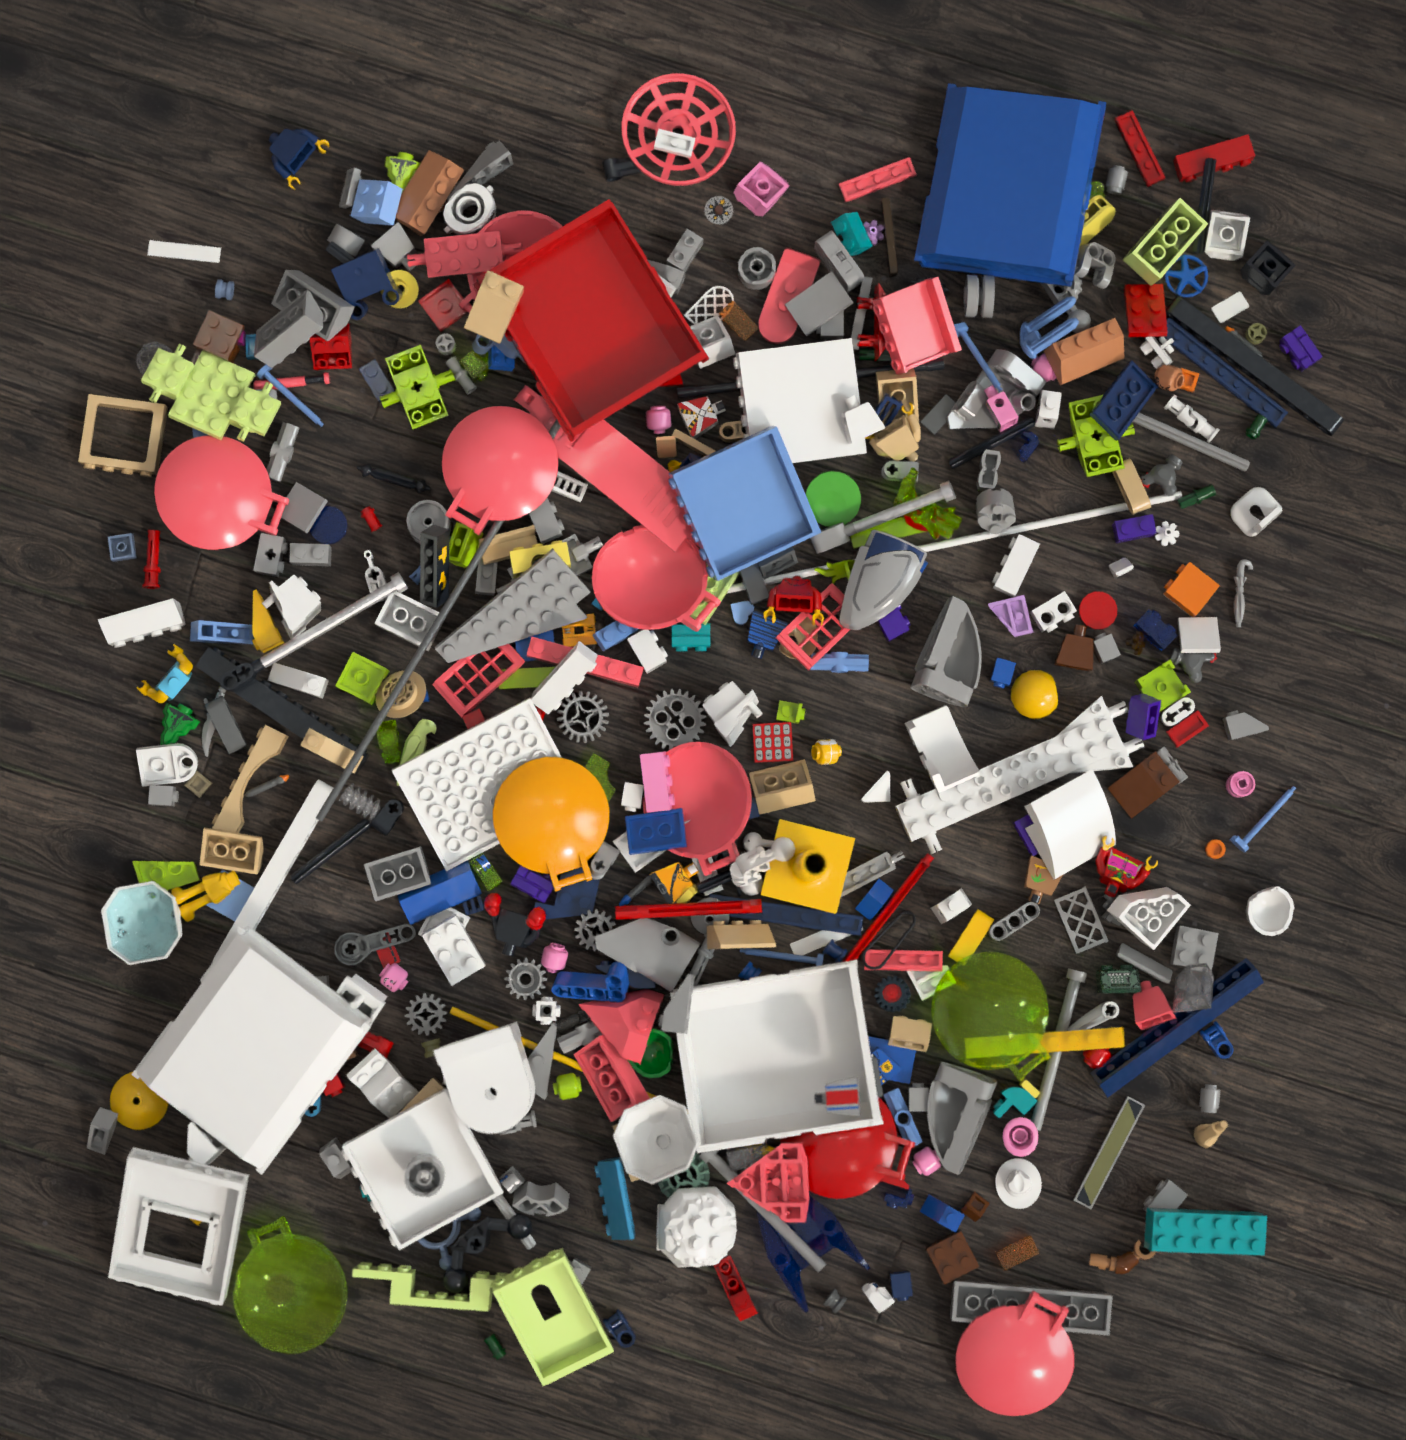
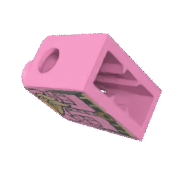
[984,385,1018,432]

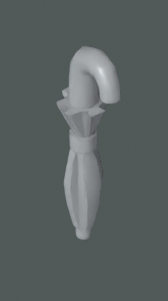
[1233,559,1253,627]

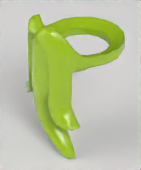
[814,560,855,584]

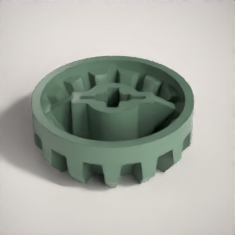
[658,1152,710,1198]

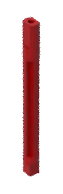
[615,899,762,920]

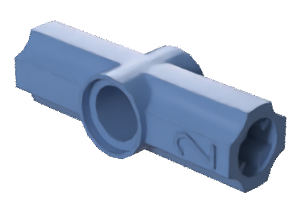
[810,652,869,673]
[883,1088,923,1145]

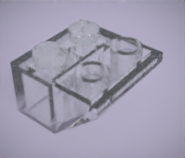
[1172,963,1214,1013]

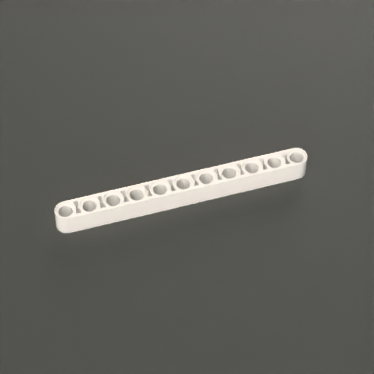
[212,779,333,963]

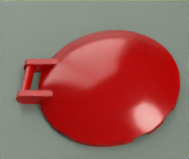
[780,1097,915,1199]

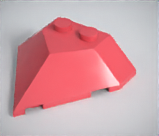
[579,989,665,1064]
[727,1143,809,1223]

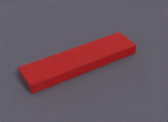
[1115,110,1165,187]

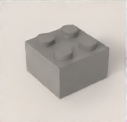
[1170,926,1219,972]

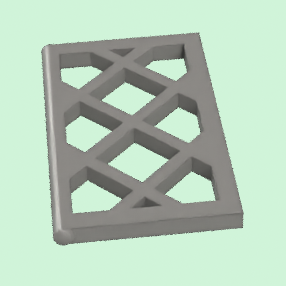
[1054,886,1108,954]

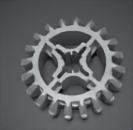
[557,691,609,743]

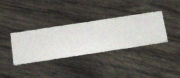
[148,240,221,263]
[790,928,863,955]

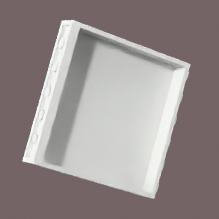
[733,338,867,463]
[341,1087,504,1250]

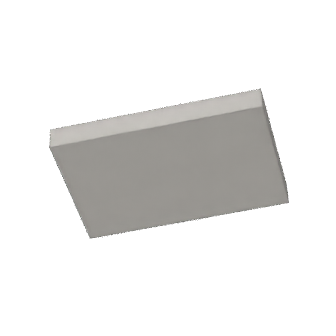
[785,271,854,336]

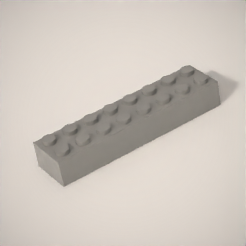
[950,1279,1112,1335]

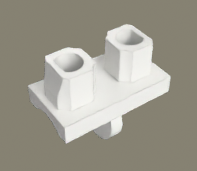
[1140,337,1174,369]

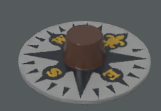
[705,196,733,224]

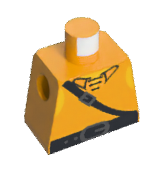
[650,862,699,904]

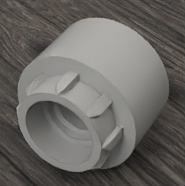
[327,223,365,257]

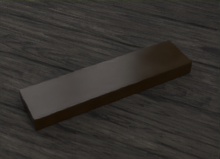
[881,197,898,277]

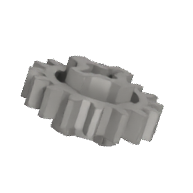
[574,908,616,951]
[405,993,448,1036]

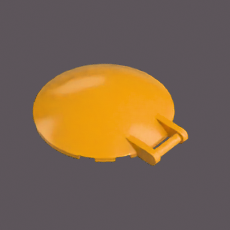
[493,757,609,892]

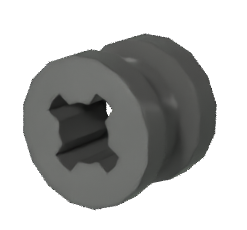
[823,1289,847,1314]

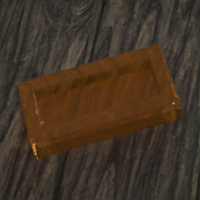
[719,300,759,342]

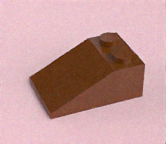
[1107,751,1179,819]

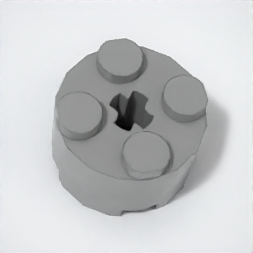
[738,247,776,290]
[976,488,1016,534]
[405,1154,445,1197]

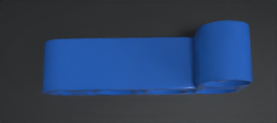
[552,962,629,1002]

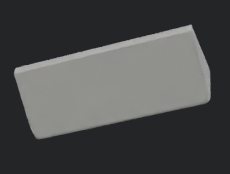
[1115,943,1173,984]

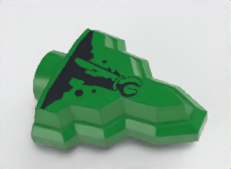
[160,703,200,745]

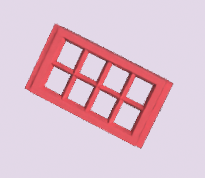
[776,583,851,671]
[432,644,525,718]

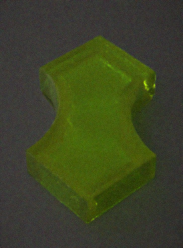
[585,753,616,803]

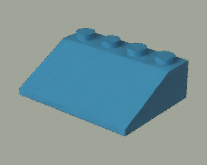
[595,1157,636,1240]

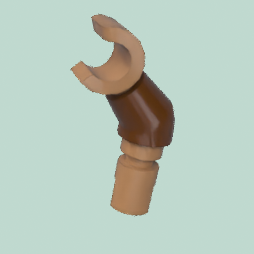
[1089,1240,1156,1274]

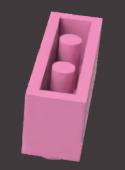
[640,751,675,813]

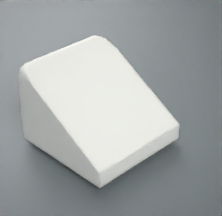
[1109,558,1134,578]

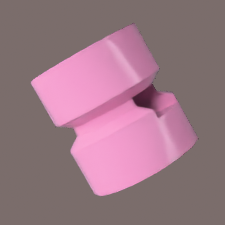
[1226,771,1255,798]

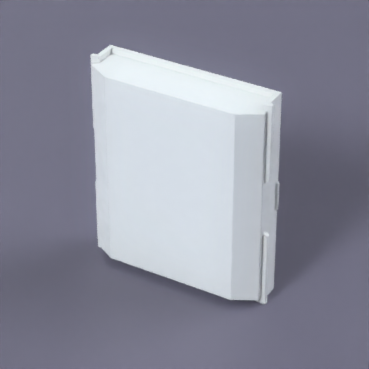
[132,925,373,1175]
[670,960,883,1153]

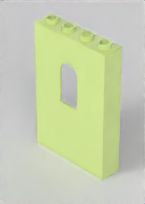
[491,1248,614,1386]

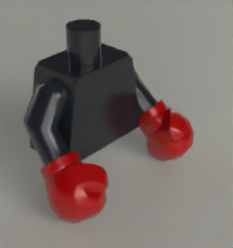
[484,893,546,957]

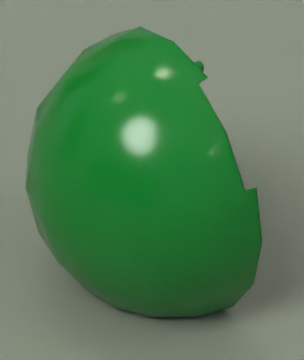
[628,1028,673,1078]

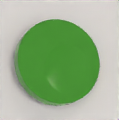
[806,471,861,527]

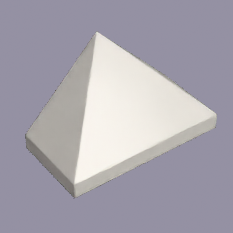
[861,771,890,803]

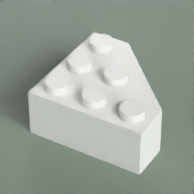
[1107,887,1190,950]

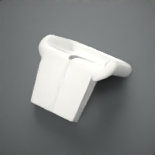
[1230,487,1282,537]

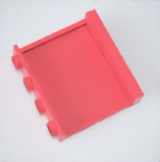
[872,277,962,374]

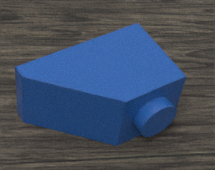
[920,1194,965,1233]

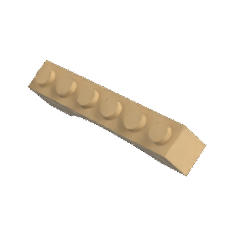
[212,725,289,833]

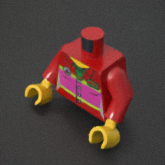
[1095,835,1158,897]

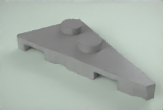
[528,1023,557,1100]

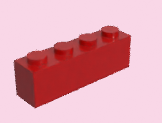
[1173,134,1255,183]

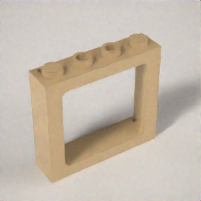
[78,394,168,477]

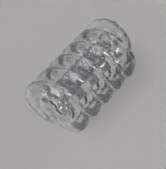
[339,783,382,822]

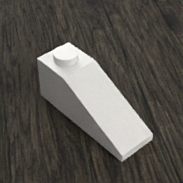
[268,663,329,699]

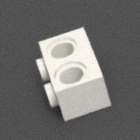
[1030,591,1077,633]

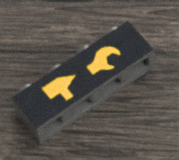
[420,525,450,608]

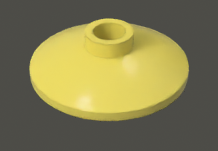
[381,270,419,308]

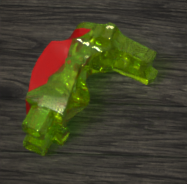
[893,467,962,540]

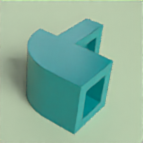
[992,1087,1037,1118]

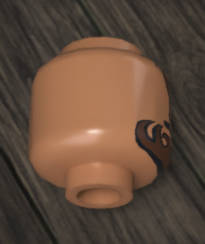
[1154,364,1184,392]

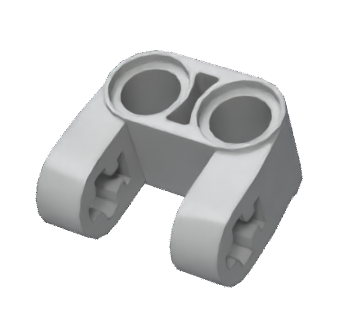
[1074,242,1116,289]

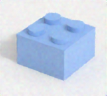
[351,179,402,225]

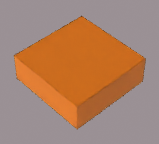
[1179,368,1199,393]

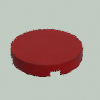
[1079,591,1117,630]

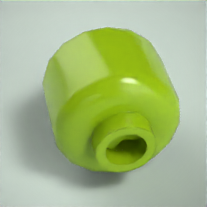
[553,1073,582,1100]

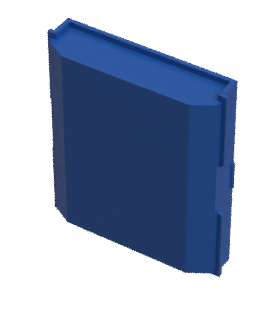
[914,84,1107,287]

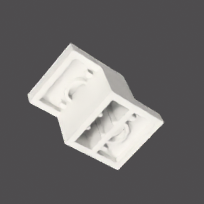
[346,1049,419,1118]

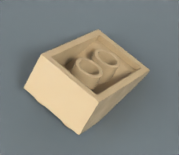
[464,271,524,344]
[876,368,919,424]

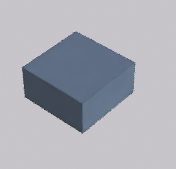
[108,533,137,562]

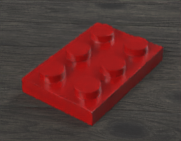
[1124,284,1168,337]

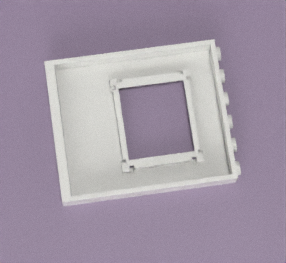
[108,1147,249,1305]

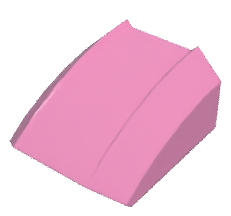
[734,162,790,216]

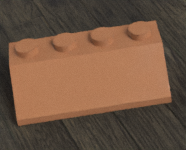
[395,151,464,236]
[1044,318,1124,385]

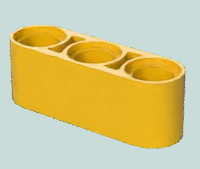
[948,909,994,967]

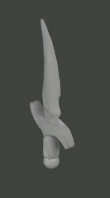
[202,686,226,757]

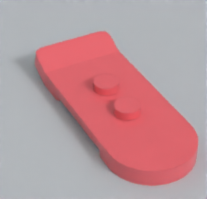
[758,248,820,344]

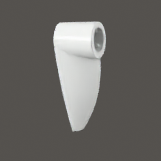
[1068,1001,1119,1031]

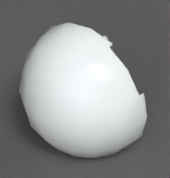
[1246,886,1295,936]

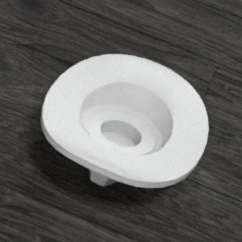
[995,1158,1042,1209]

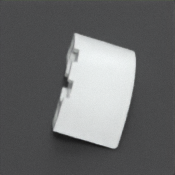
[905,705,980,793]

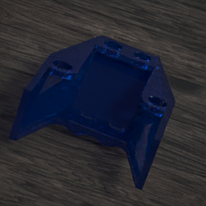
[756,1195,870,1313]

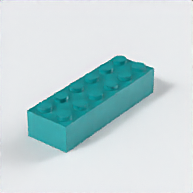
[1144,1208,1267,1255]

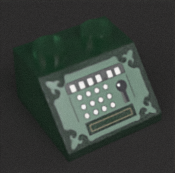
[1096,965,1141,993]

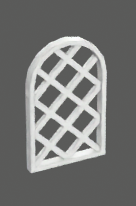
[684,286,734,325]

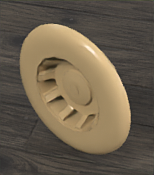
[376,671,426,718]

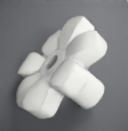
[1155,521,1179,546]

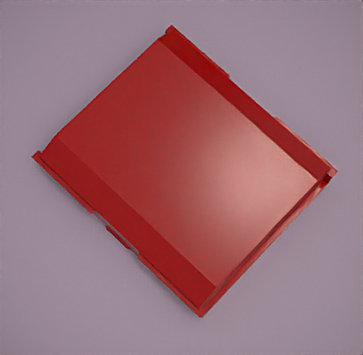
[473,199,709,442]

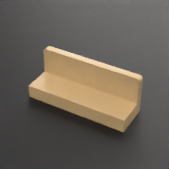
[478,525,538,565]

